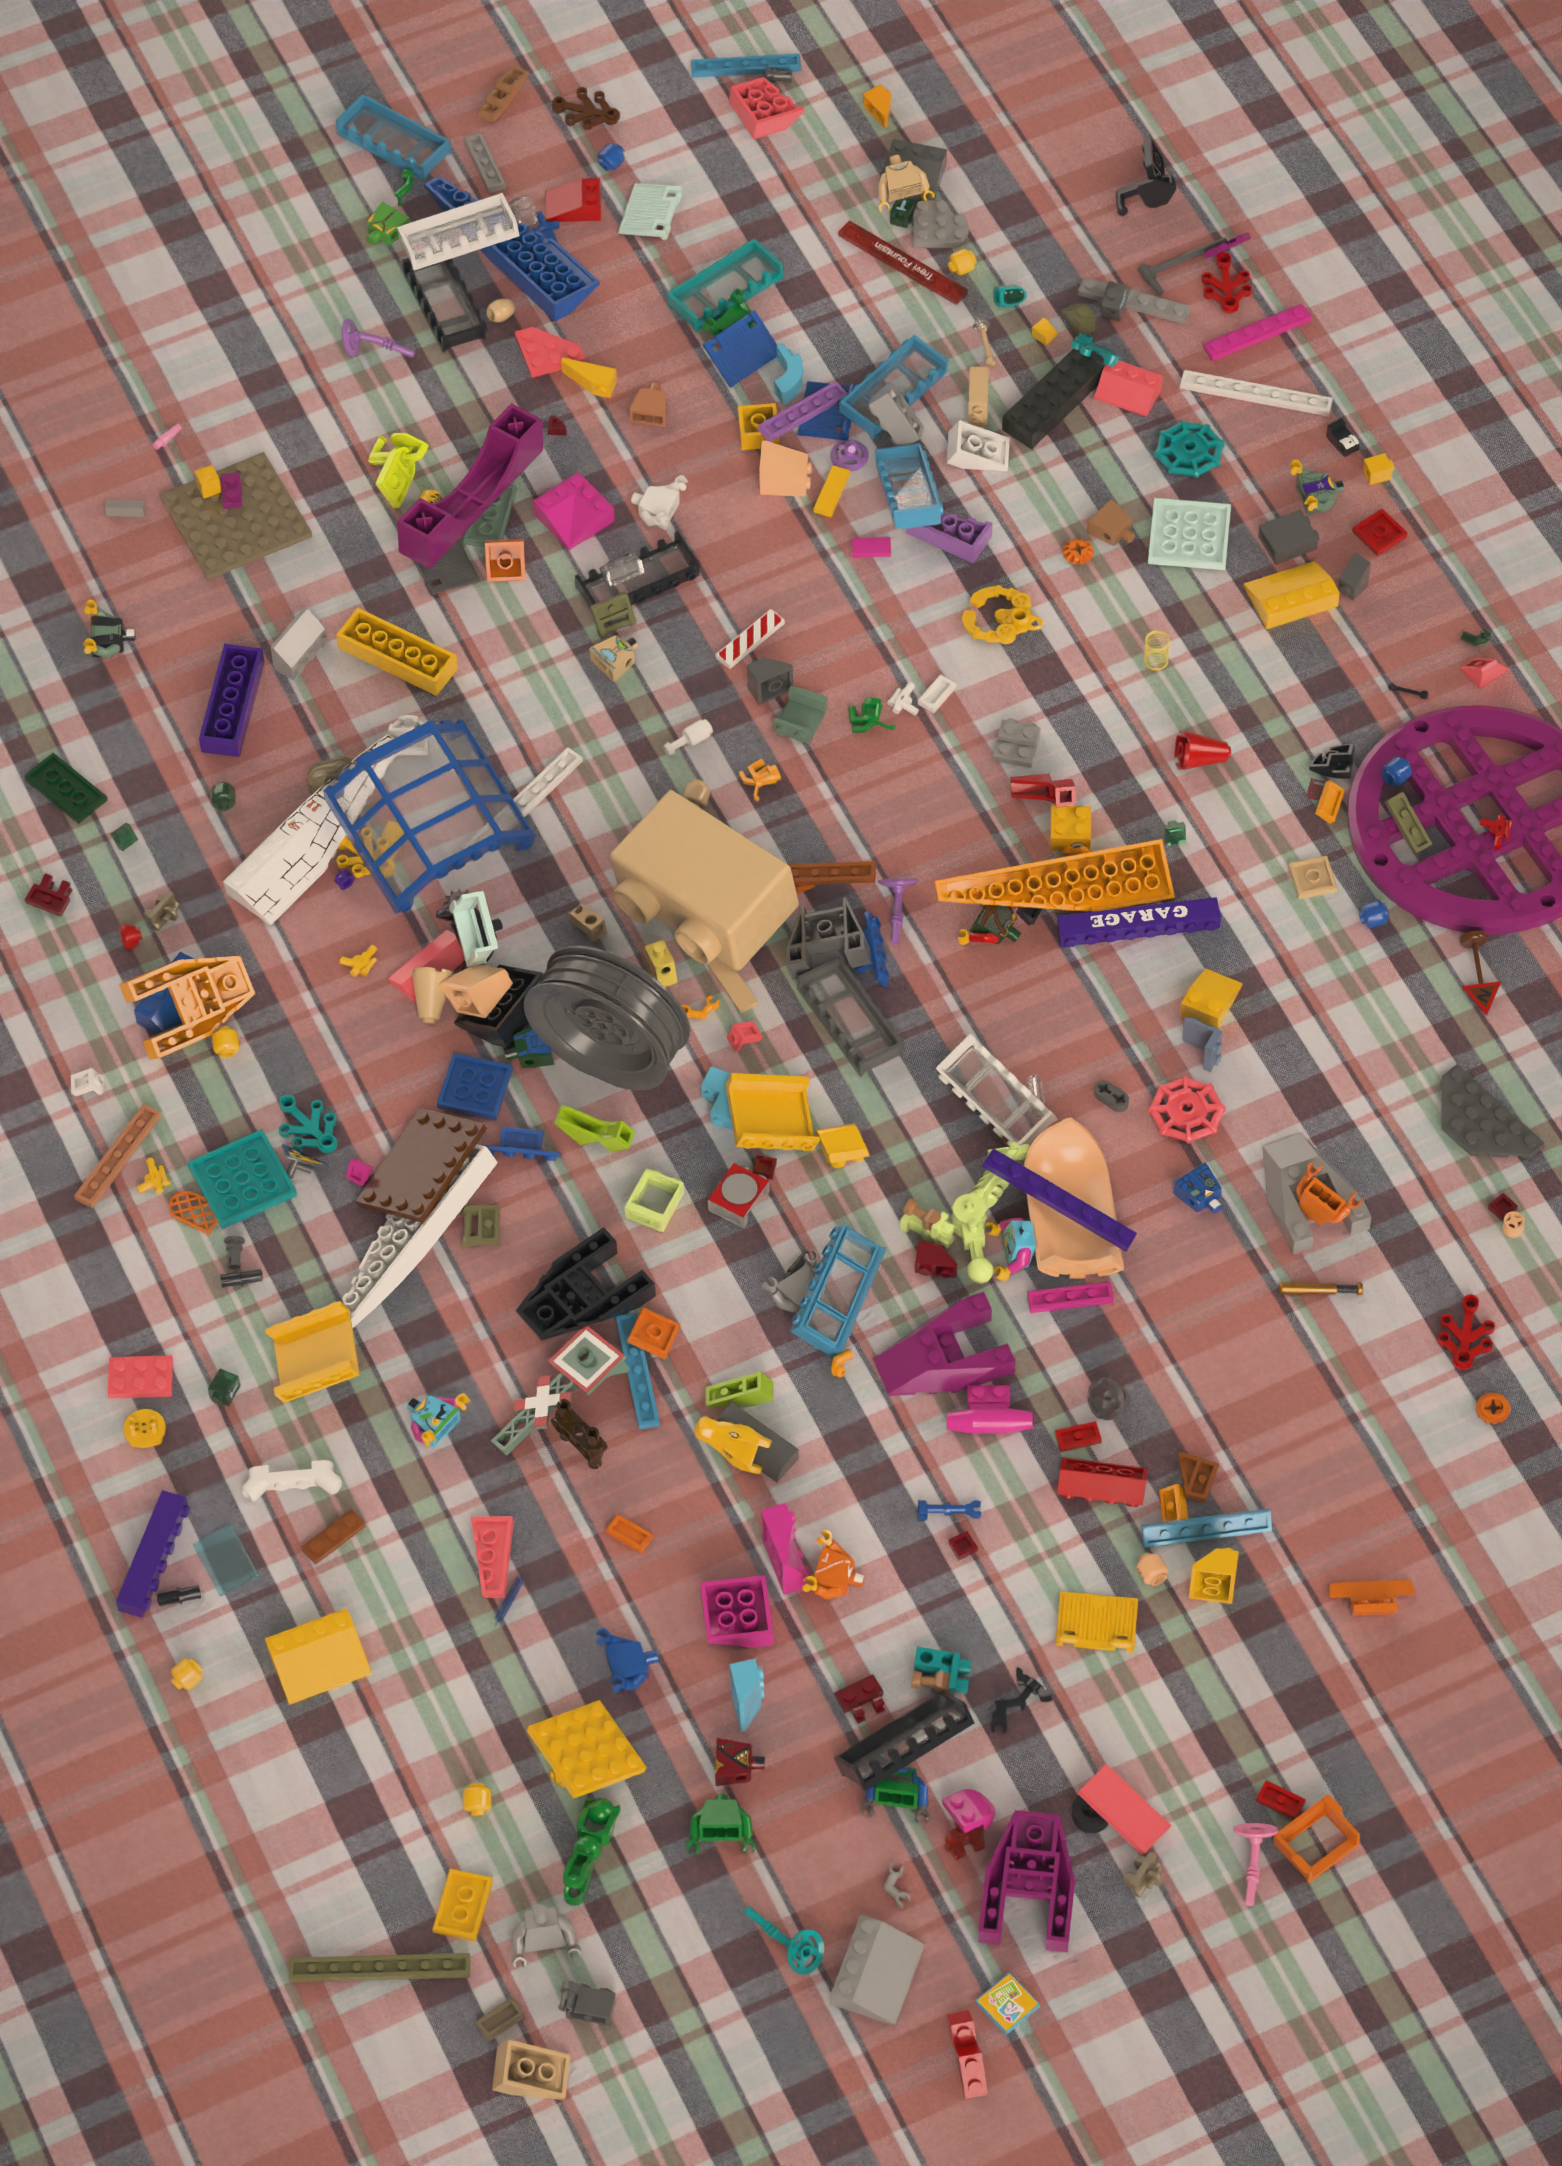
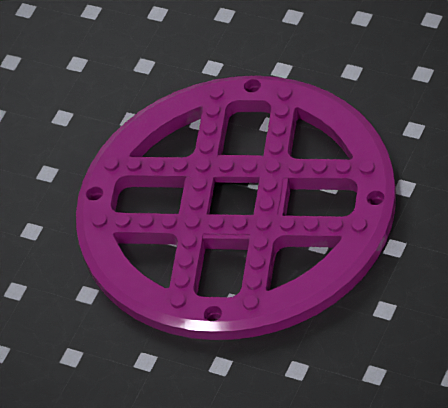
[1347,705,1562,934]

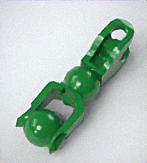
[563,1797,621,1906]

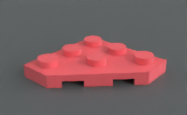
[514,327,585,378]

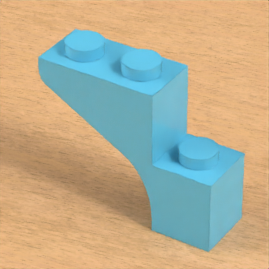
[701,1066,733,1131]

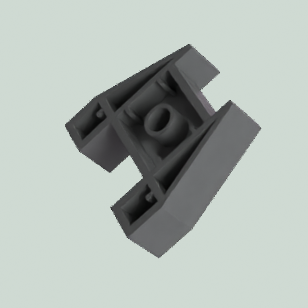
[786,897,871,980]

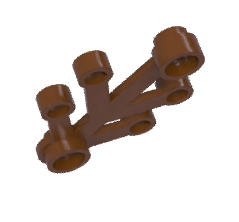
[552,87,620,130]

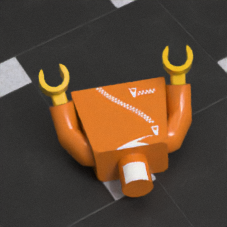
[802,1530,865,1600]

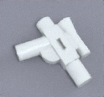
[887,682,919,716]

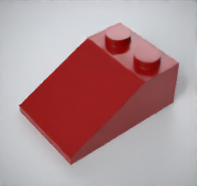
[546,178,601,222]

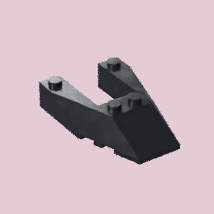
[516,1227,656,1341]

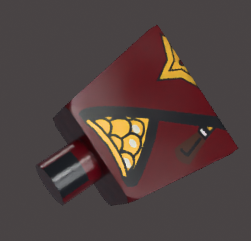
[715,1738,765,1786]

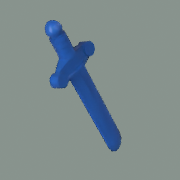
[532,211,559,242]

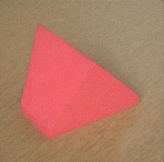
[1460,658,1510,689]

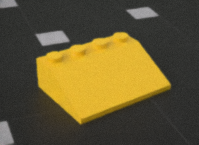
[1243,561,1340,629]
[265,1608,372,1705]

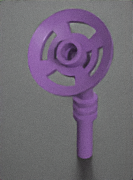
[341,319,415,358]
[831,440,869,471]
[878,878,918,945]

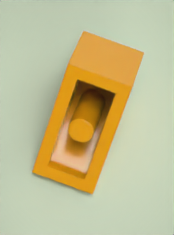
[863,84,892,128]

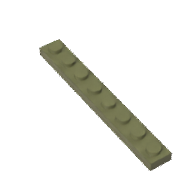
[289,1953,471,1982]

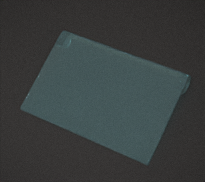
[193,1524,260,1597]

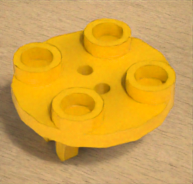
[123,1409,166,1448]

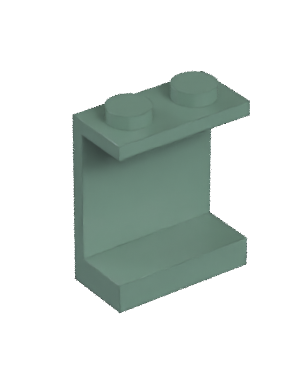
[773,685,828,744]

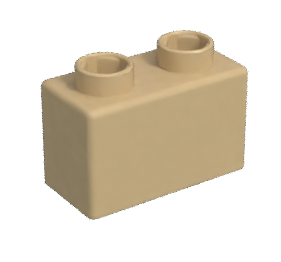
[610,790,799,971]

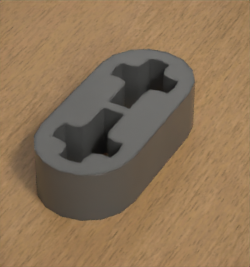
[1094,1080,1129,1112]

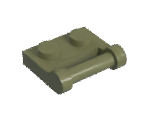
[590,592,636,639]
[461,1205,500,1248]

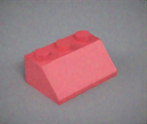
[1094,360,1163,417]

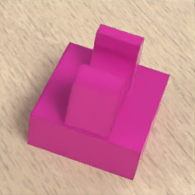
[346,1158,373,1187]

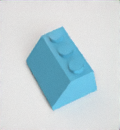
[729,1659,765,1732]

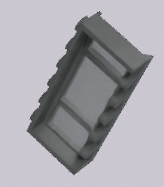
[797,956,904,1077]

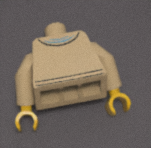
[878,155,934,212]

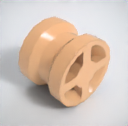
[1502,1211,1525,1238]

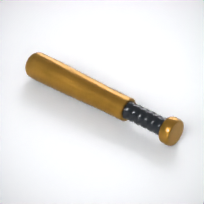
[1278,1282,1363,1295]

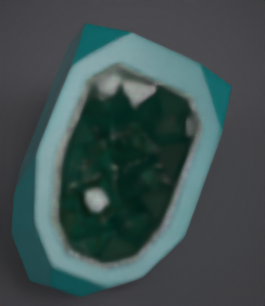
[993,285,1027,307]

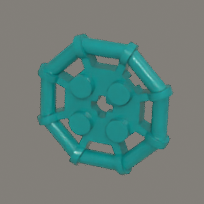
[1154,420,1225,478]

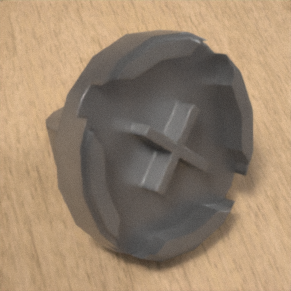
[1088,1378,1129,1421]

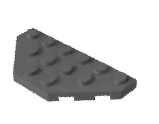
[1441,1064,1545,1159]

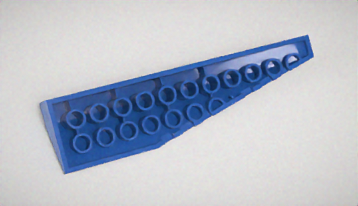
[424,176,600,322]

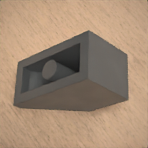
[1338,553,1371,600]

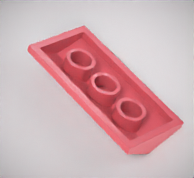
[388,930,466,1004]

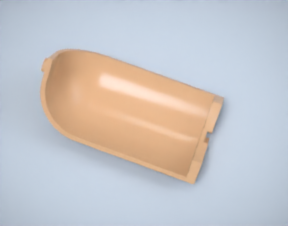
[1024,1118,1124,1279]

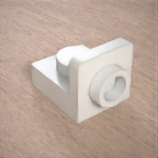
[71,1068,104,1096]

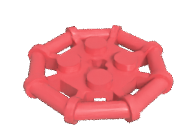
[1148,1076,1226,1144]

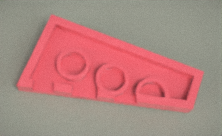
[471,1516,514,1598]

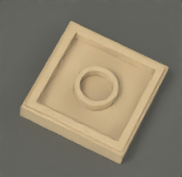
[1288,856,1338,900]

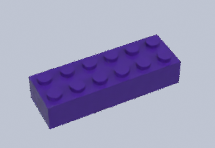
[199,644,265,757]

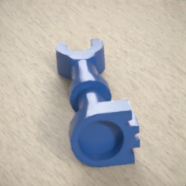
[918,1500,981,1521]

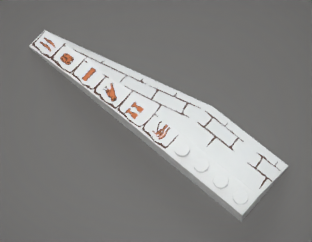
[223,734,398,925]

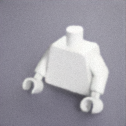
[631,475,688,530]

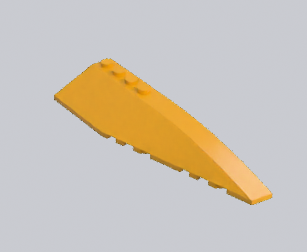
[934,839,1175,912]

